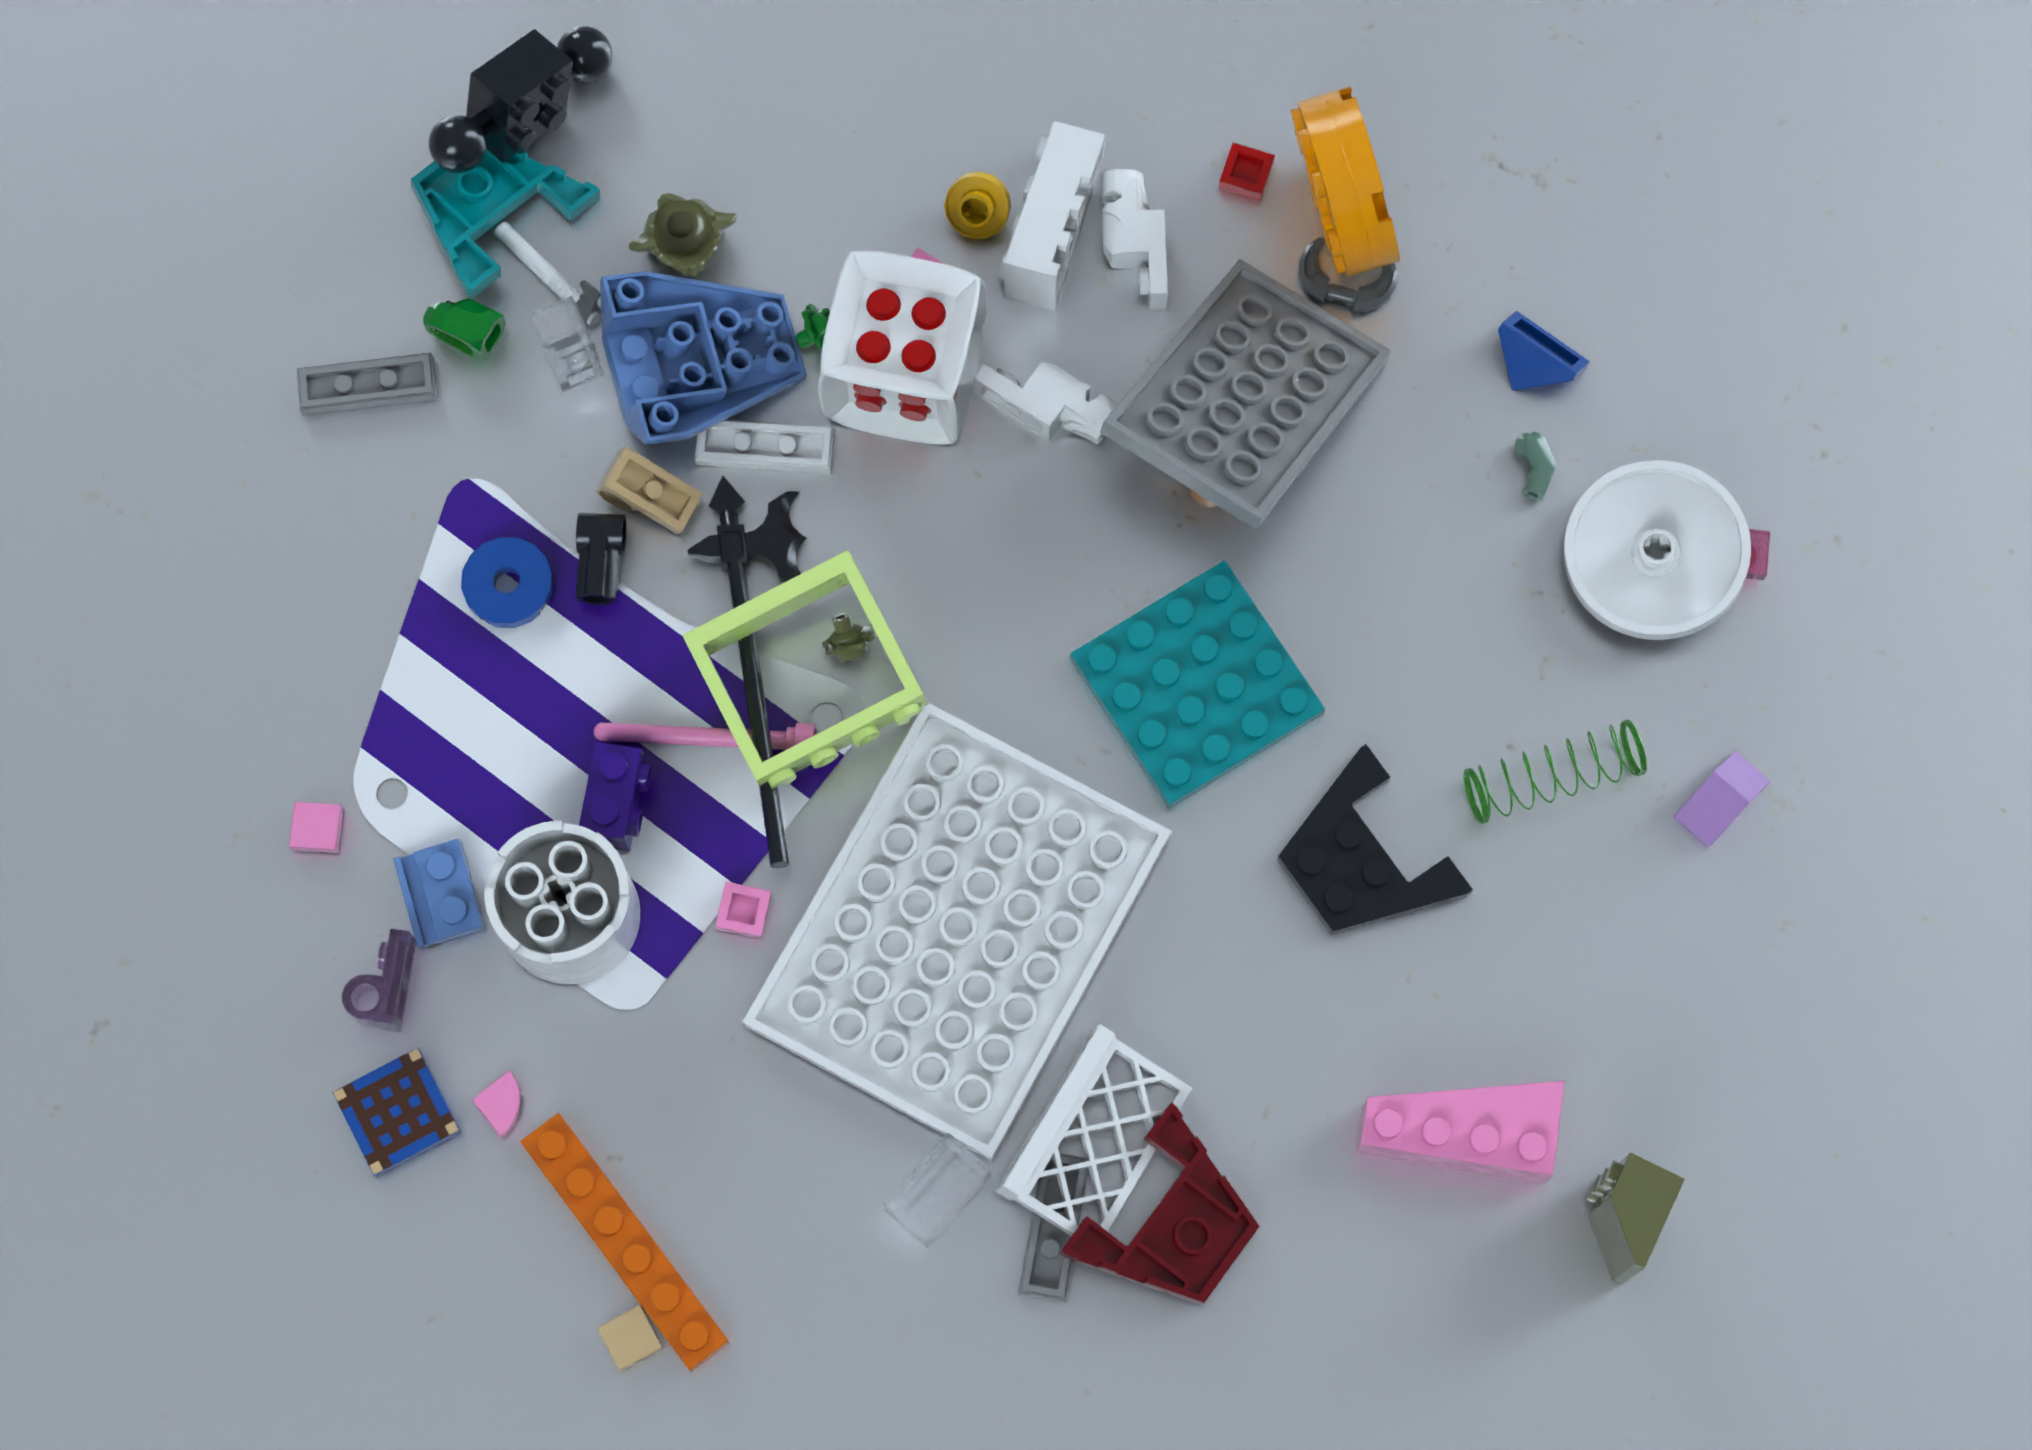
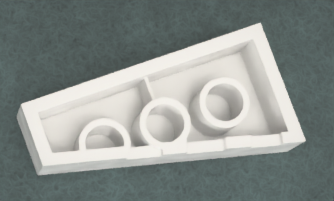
[998,121,1105,311]

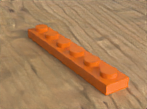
[520,1112,730,1372]

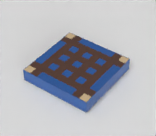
[332,1047,462,1178]

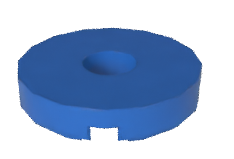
[461,537,554,628]

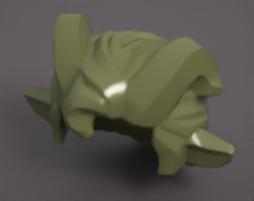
[629,193,738,277]

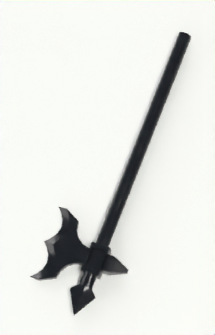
[687,475,807,868]

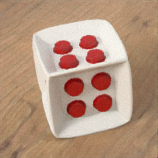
[817,251,986,445]

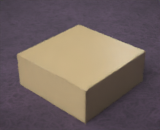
[597,1305,664,1372]

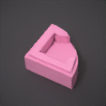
[472,1070,520,1139]

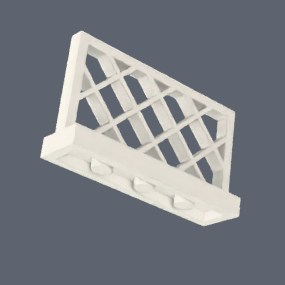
[995,1024,1192,1236]

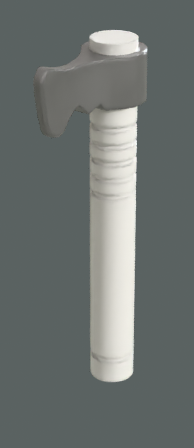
[494,222,601,327]

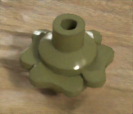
[822,613,876,662]

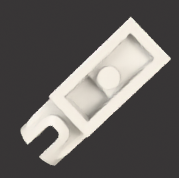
[1101,169,1168,310]
[974,361,1118,445]

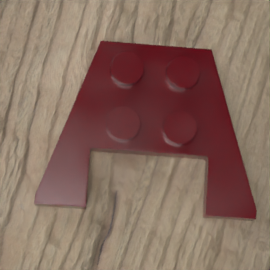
[1059,1103,1260,1305]

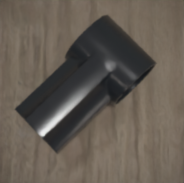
[576,513,627,606]

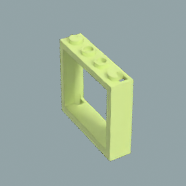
[682,550,928,789]

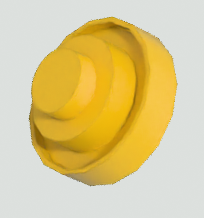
[944,171,1011,239]

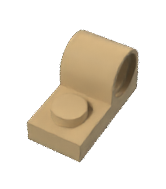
[596,446,703,534]

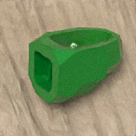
[423,298,506,360]

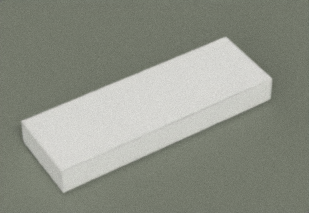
[695,419,835,474]

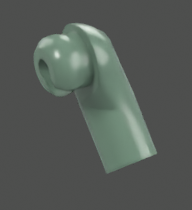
[1515,432,1556,500]

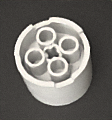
[484,821,640,984]

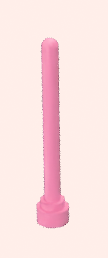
[594,723,817,750]

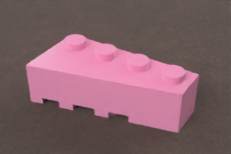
[1356,1081,1565,1183]

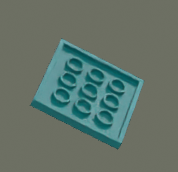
[1070,560,1325,809]

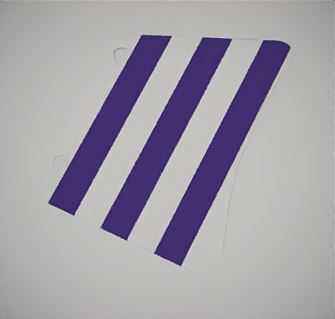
[353,478,864,1011]

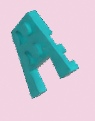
[411,150,600,299]

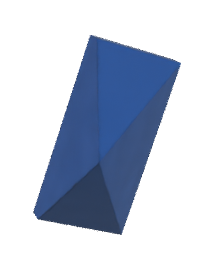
[1498,311,1590,390]

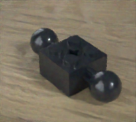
[429,26,613,173]

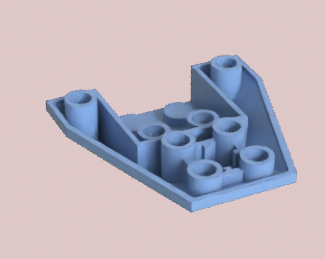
[600,271,807,445]

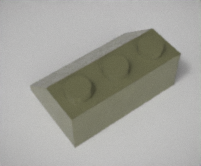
[1586,1152,1685,1285]

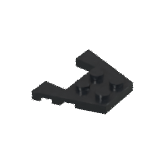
[1277,744,1473,935]

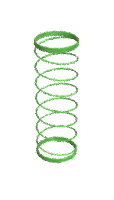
[1463,719,1647,824]

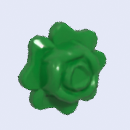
[796,304,830,349]

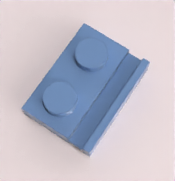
[393,839,486,949]

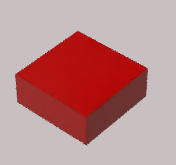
[1219,142,1275,201]

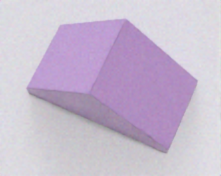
[1673,751,1771,848]

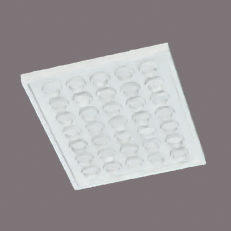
[742,702,1171,1161]

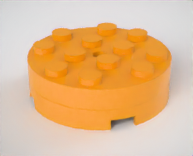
[1290,86,1400,277]

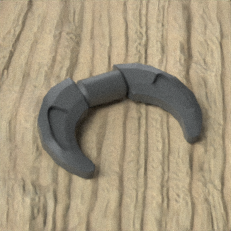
[1299,237,1397,312]

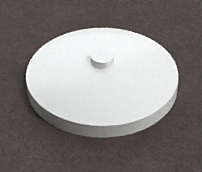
[1564,460,1751,640]

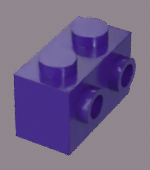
[579,742,652,852]

